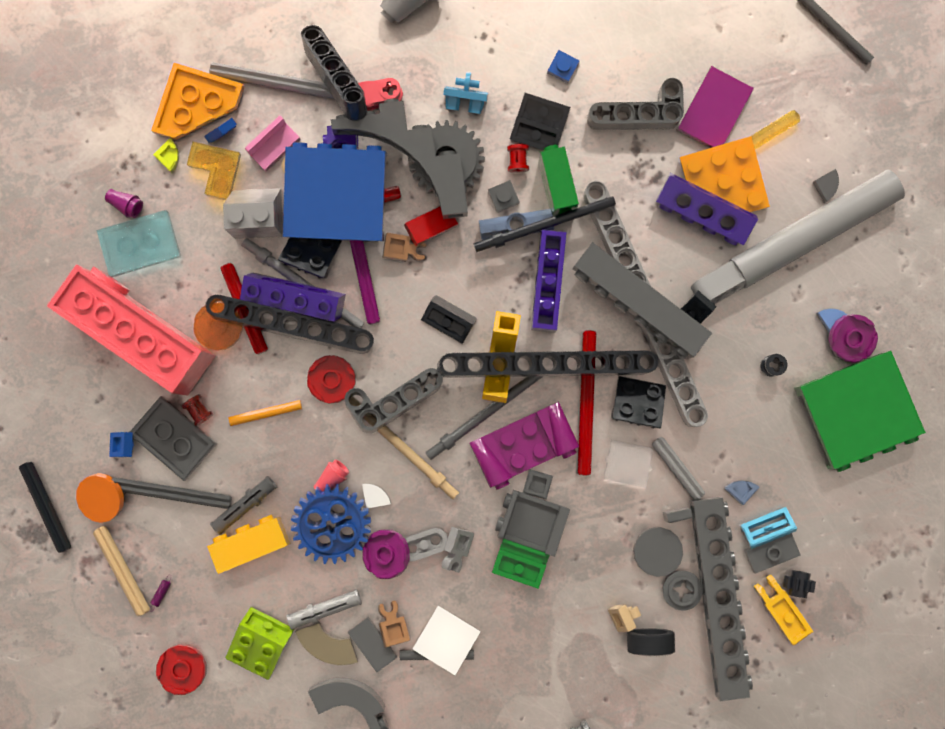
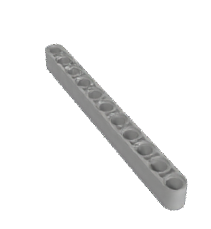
[583,181,708,427]

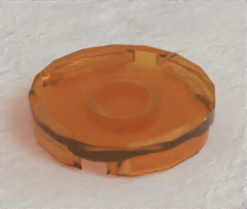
[193,302,243,351]

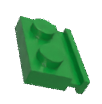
[492,538,550,589]

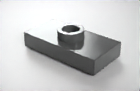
[744,533,801,574]

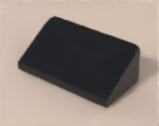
[421,295,477,344]

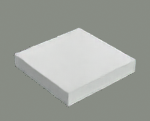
[413,606,481,675]

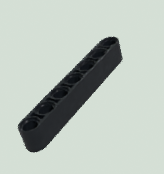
[205,294,374,354]

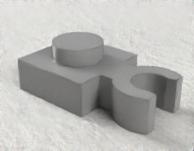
[442,527,475,573]

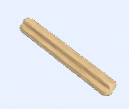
[93,526,150,616]

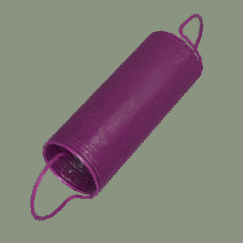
[150,575,171,612]

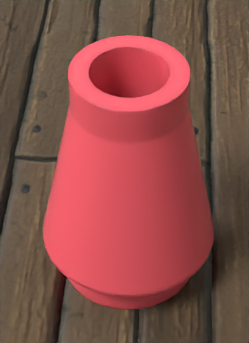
[314,459,349,491]

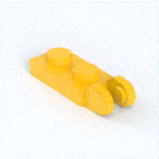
[753,575,813,646]

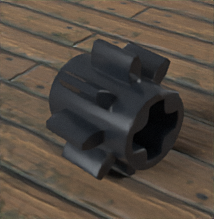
[783,570,816,598]

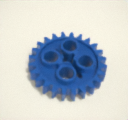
[291,484,371,564]

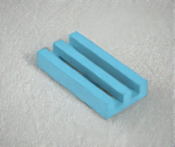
[741,507,797,549]

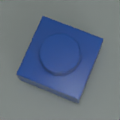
[547,50,580,84]
[109,432,134,457]

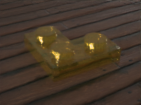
[187,141,241,200]

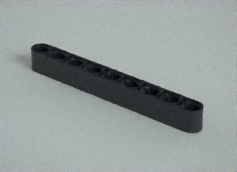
[437,351,659,378]

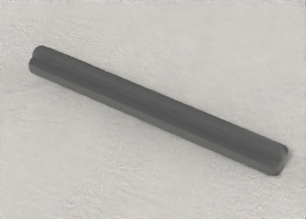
[112,478,232,509]

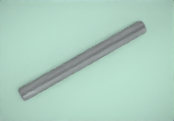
[209,62,334,99]

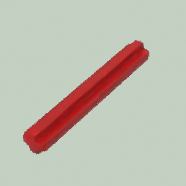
[220,263,268,354]

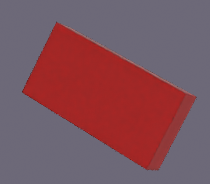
[404,206,458,246]

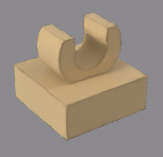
[608,605,641,632]

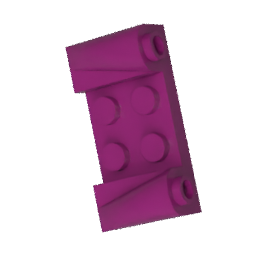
[470,402,579,490]

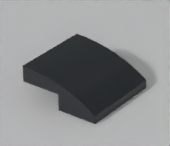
[510,92,571,150]

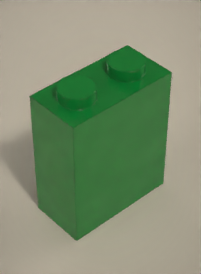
[538,145,579,216]

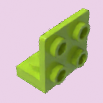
[225,607,294,680]

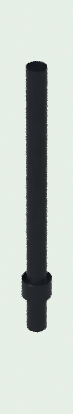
[473,196,616,253]

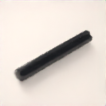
[19,462,71,553]

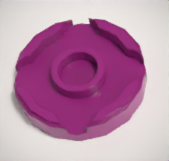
[828,314,878,363]
[363,530,410,579]

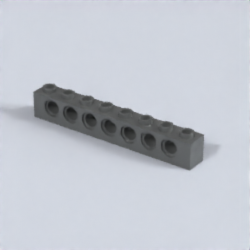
[689,497,753,701]

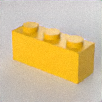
[207,515,291,574]

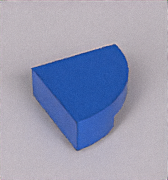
[204,118,237,143]

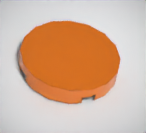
[76,473,124,523]

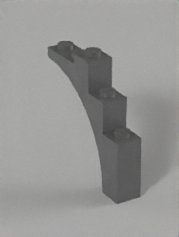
[331,99,468,219]

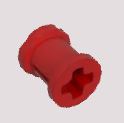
[507,144,529,173]

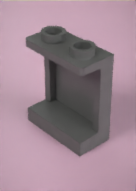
[495,489,570,557]

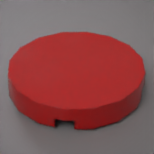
[307,355,356,404]
[156,644,207,695]

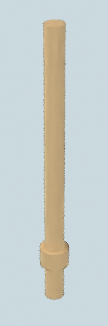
[349,396,459,500]

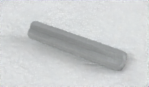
[652,437,705,500]

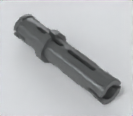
[210,476,278,535]

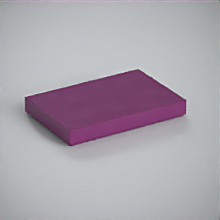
[677,66,754,148]

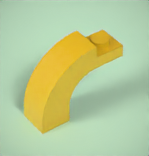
[482,311,521,403]

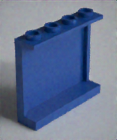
[283,142,387,241]

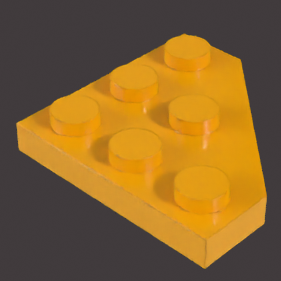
[151,63,244,140]
[679,136,770,212]

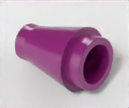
[105,189,143,218]

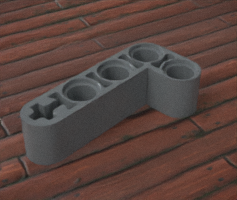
[587,78,684,130]
[345,368,443,434]

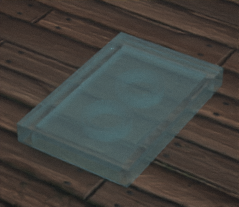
[96,210,181,277]

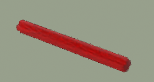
[577,330,597,476]

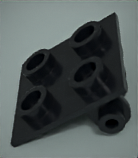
[278,237,342,279]
[611,376,666,429]

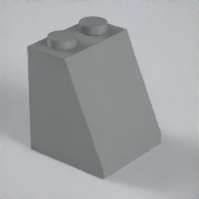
[223,188,283,239]

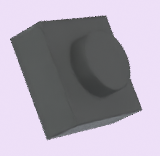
[488,180,520,213]

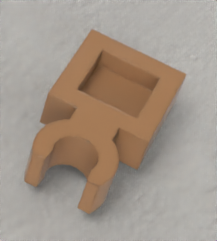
[382,233,427,262]
[378,600,410,648]

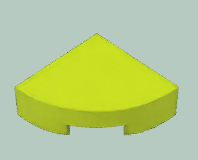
[153,138,179,173]

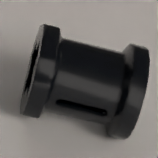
[760,354,788,377]

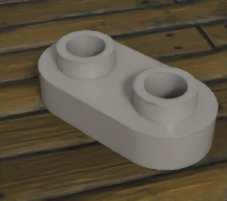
[405,528,448,561]

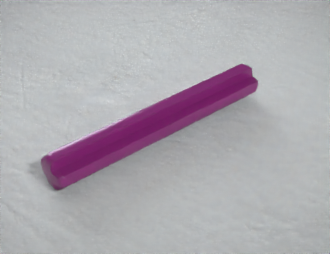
[350,240,380,324]

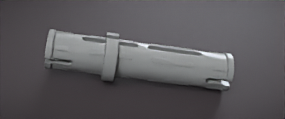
[286,589,362,630]

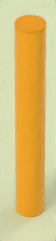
[228,400,302,426]

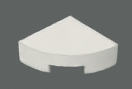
[362,484,391,508]

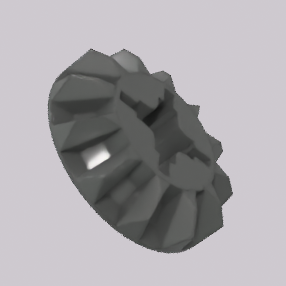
[663,571,703,611]

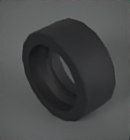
[627,628,675,656]

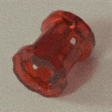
[181,394,214,426]

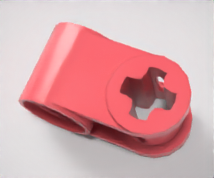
[358,78,403,111]

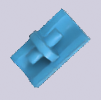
[443,72,488,114]

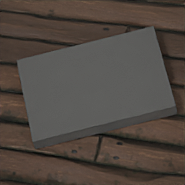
[130,396,217,481]

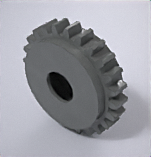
[408,120,485,197]

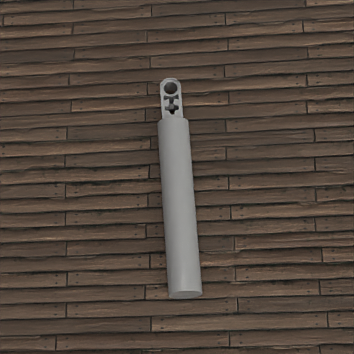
[691,170,905,304]

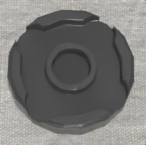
[633,527,683,577]

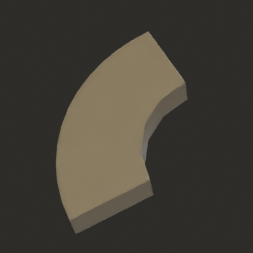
[295,622,358,665]

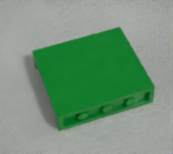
[794,351,926,472]

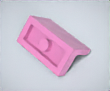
[245,116,301,172]

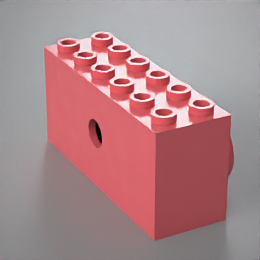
[47,264,216,396]

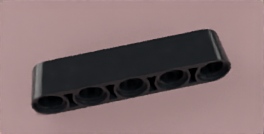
[301,25,367,121]

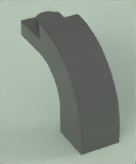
[308,678,389,729]

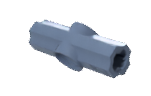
[479,209,554,240]

